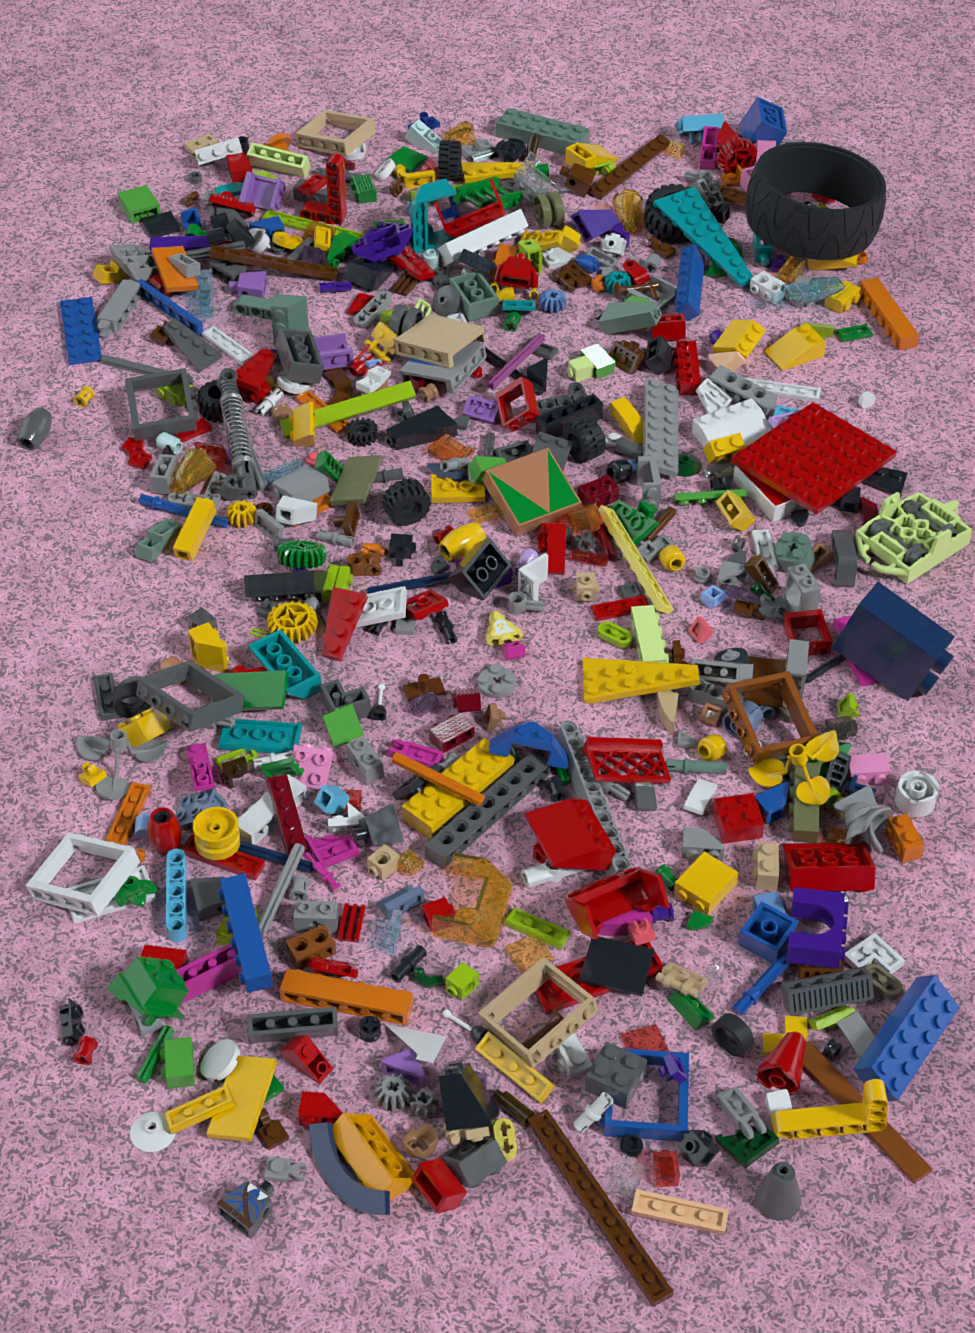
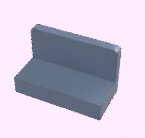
[376,885,425,921]

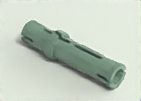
[666,758,727,775]

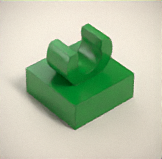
[637,501,658,519]

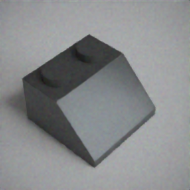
[439,1136,507,1188]

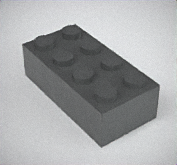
[275,328,324,384]

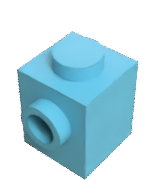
[314,785,350,815]

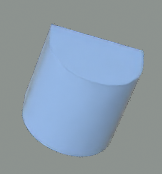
[700,585,727,609]
[135,813,151,839]

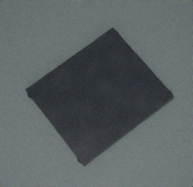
[579,936,655,996]

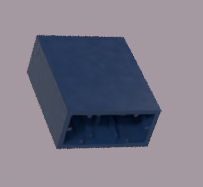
[832,582,955,701]

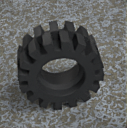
[346,417,378,447]

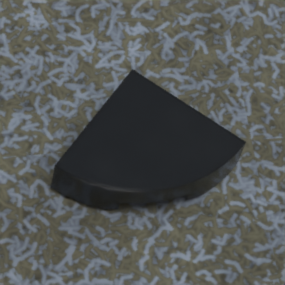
[791,508,809,528]

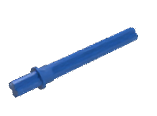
[138,494,229,528]
[732,931,810,1016]

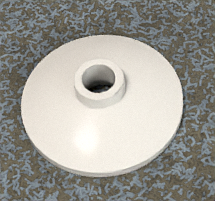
[130,1112,176,1152]

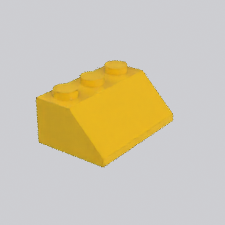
[711,319,766,358]

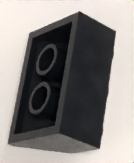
[448,538,512,601]

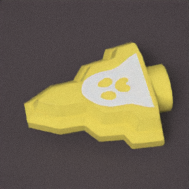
[485,610,523,648]

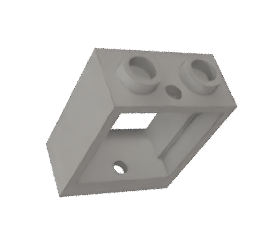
[783,563,821,619]
[785,639,809,699]

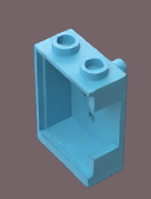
[675,113,724,143]

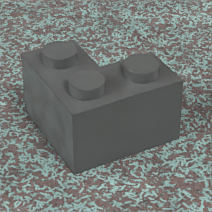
[320,679,371,720]

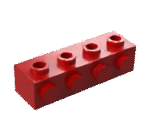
[672,340,701,395]

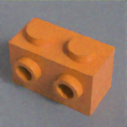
[885,813,925,863]

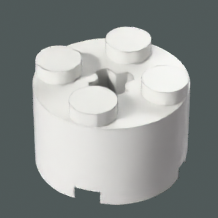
[895,770,939,818]

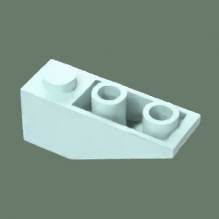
[404,119,442,154]

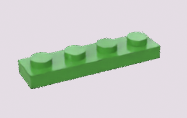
[673,489,747,506]

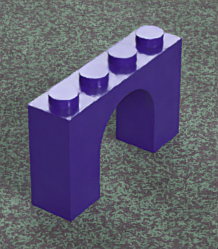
[786,887,849,968]

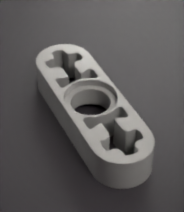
[354,291,392,329]

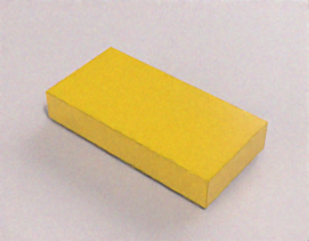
[314,226,331,252]

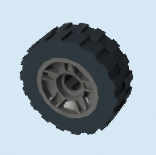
[458,249,495,276]

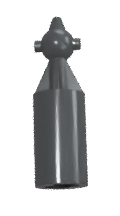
[615,437,643,461]

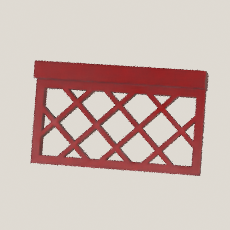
[582,737,671,783]

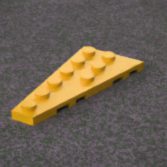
[583,657,700,703]

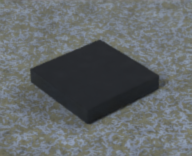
[141,211,181,237]

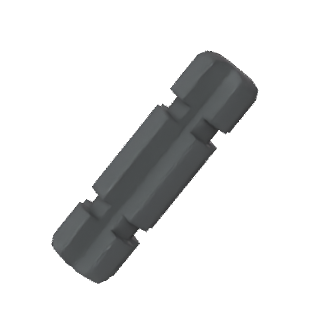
[483,432,495,457]

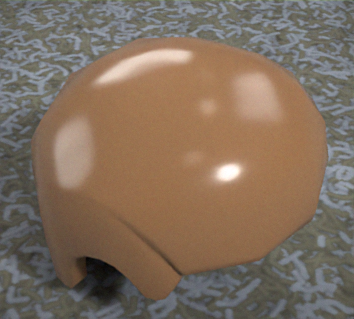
[402,1124,439,1158]

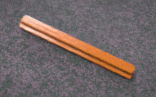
[391,752,485,806]

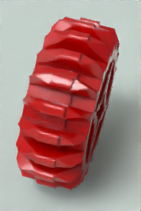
[716,137,757,174]

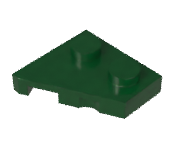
[715,1126,779,1169]

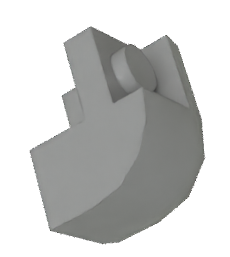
[688,178,725,210]

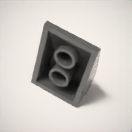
[532,432,572,471]

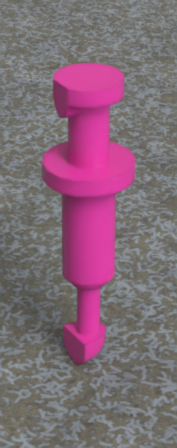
[303,852,341,892]

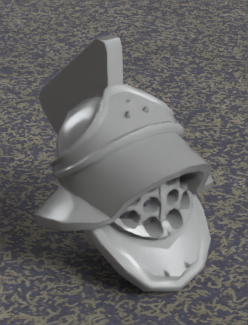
[834,786,894,854]

